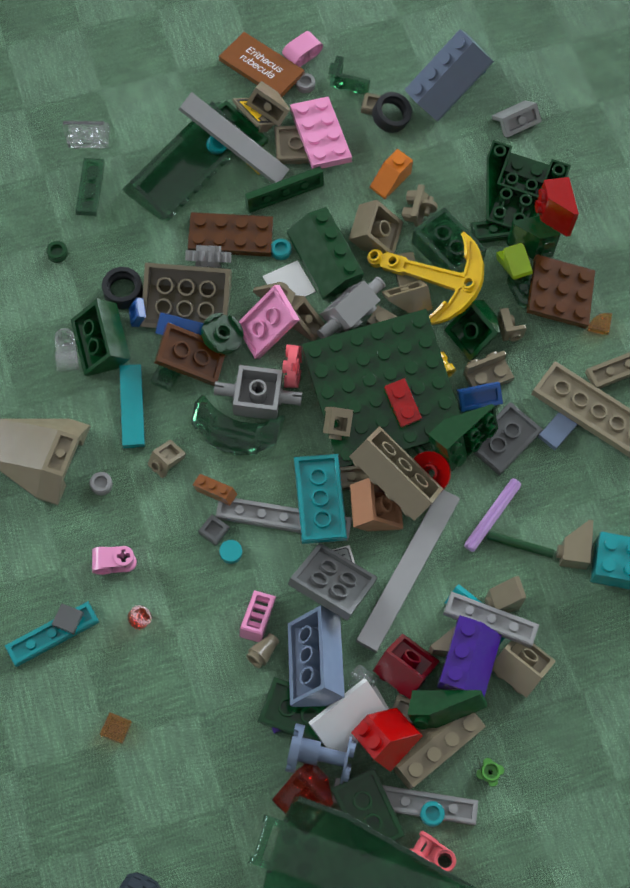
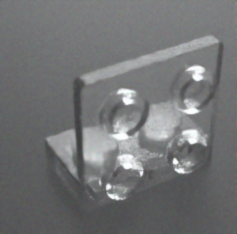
[63,121,110,149]

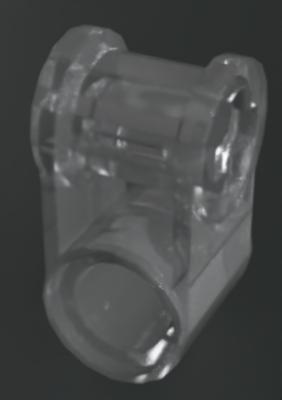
[55,328,79,372]

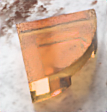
[587,313,612,335]

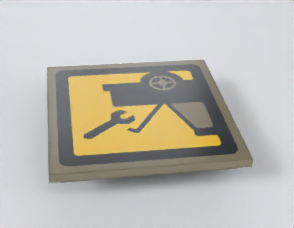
[232,98,282,132]

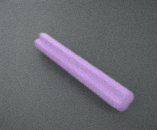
[464,478,521,552]

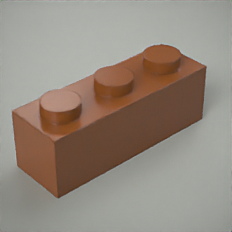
[193,474,237,506]

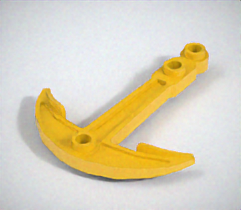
[367,232,484,325]

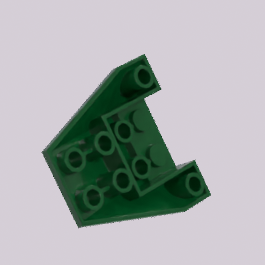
[486,140,571,229]

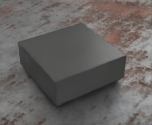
[198,514,230,546]
[52,603,84,635]

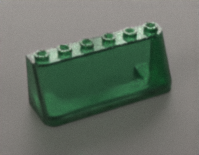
[122,101,236,221]

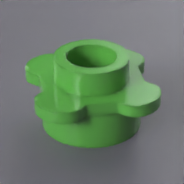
[476,758,504,787]

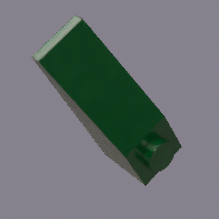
[407,690,487,729]

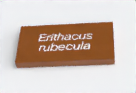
[219,32,305,97]

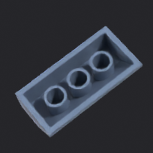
[405,29,494,121]
[288,605,345,707]

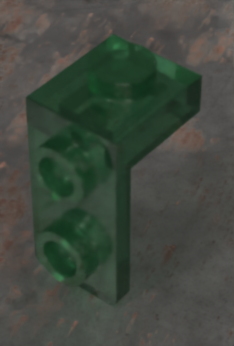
[328,55,370,94]

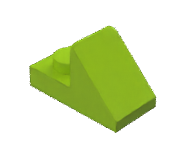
[496,243,533,280]

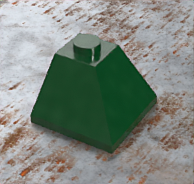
[444,300,500,361]

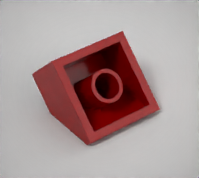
[535,177,579,237]
[351,707,423,772]

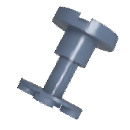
[285,723,356,784]

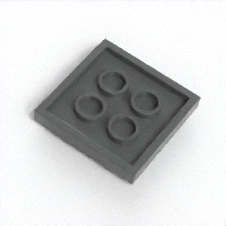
[288,543,378,621]

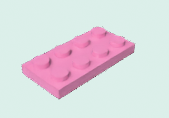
[290,97,352,169]

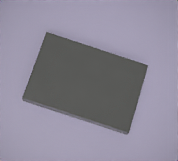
[472,402,543,476]

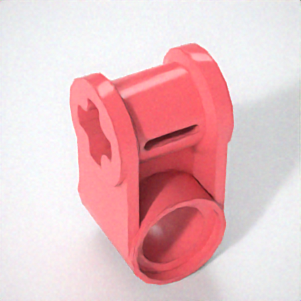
[408,831,456,874]

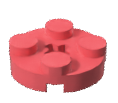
[282,344,302,388]

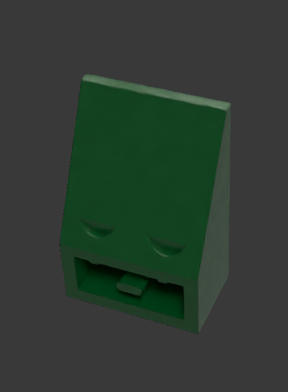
[428,404,498,471]

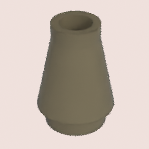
[246,633,279,668]

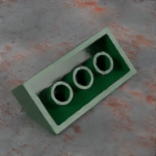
[287,206,364,300]

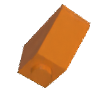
[370,149,413,199]

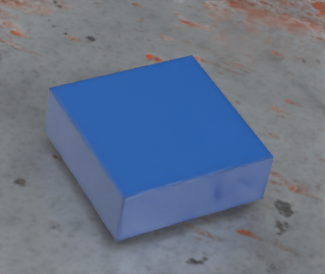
[128,298,146,327]

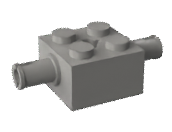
[317,277,386,339]
[214,365,302,420]

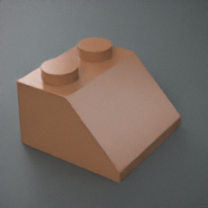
[350,478,403,531]

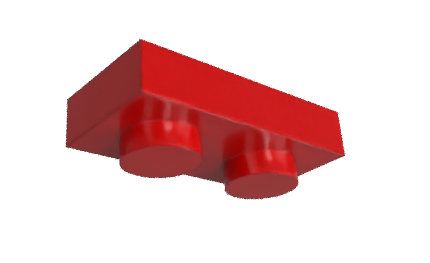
[384,378,422,428]

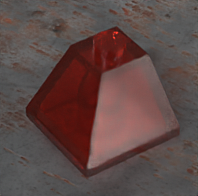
[272,763,333,835]

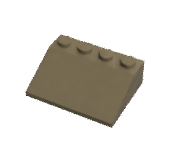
[141,263,232,328]

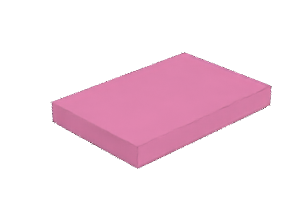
[239,285,300,359]

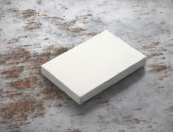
[308,678,387,752]

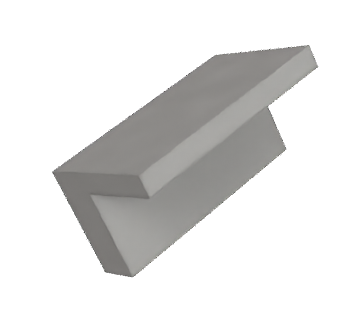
[492,100,542,137]

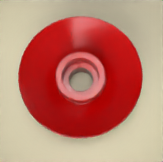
[413,451,451,492]

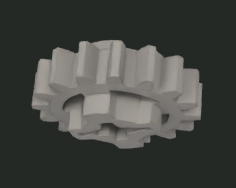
[185,245,231,268]

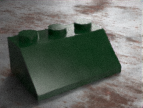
[71,299,131,376]

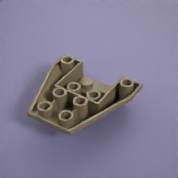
[0,419,91,505]

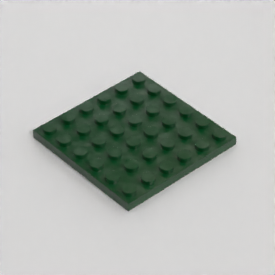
[302,309,460,468]

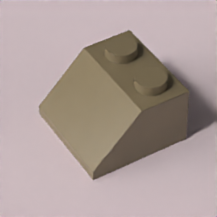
[349,200,403,254]
[492,641,556,698]

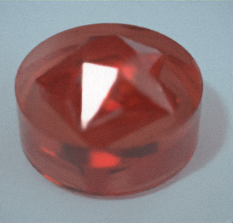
[127,605,152,630]

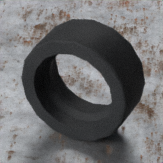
[372,92,412,133]
[102,267,143,309]

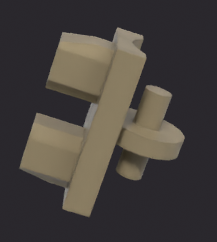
[402,185,438,227]

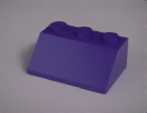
[437,615,502,697]

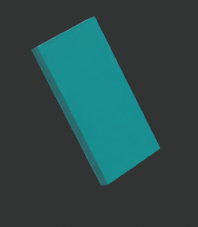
[294,454,347,544]

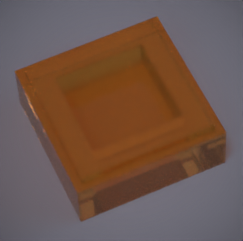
[100,712,132,744]

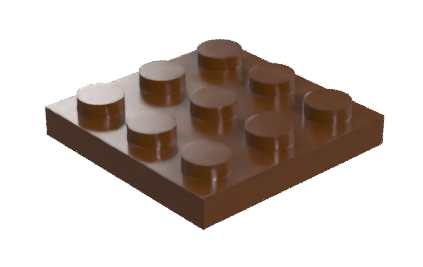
[526,254,595,329]

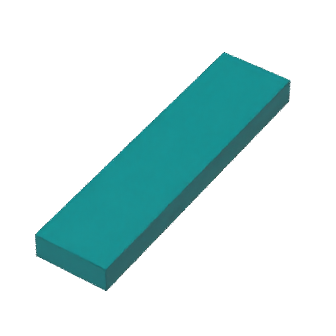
[119,364,145,448]
[5,601,100,667]

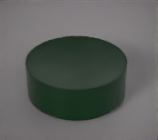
[46,241,68,263]

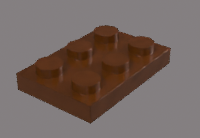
[154,322,225,386]

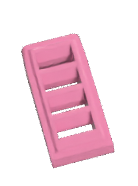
[240,590,276,642]

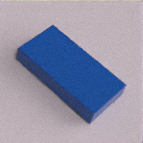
[457,382,503,412]

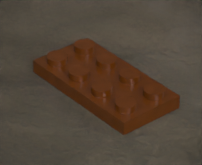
[188,212,273,257]

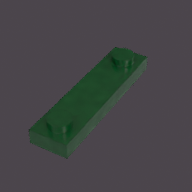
[245,166,324,213]

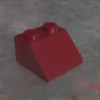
[373,633,440,699]

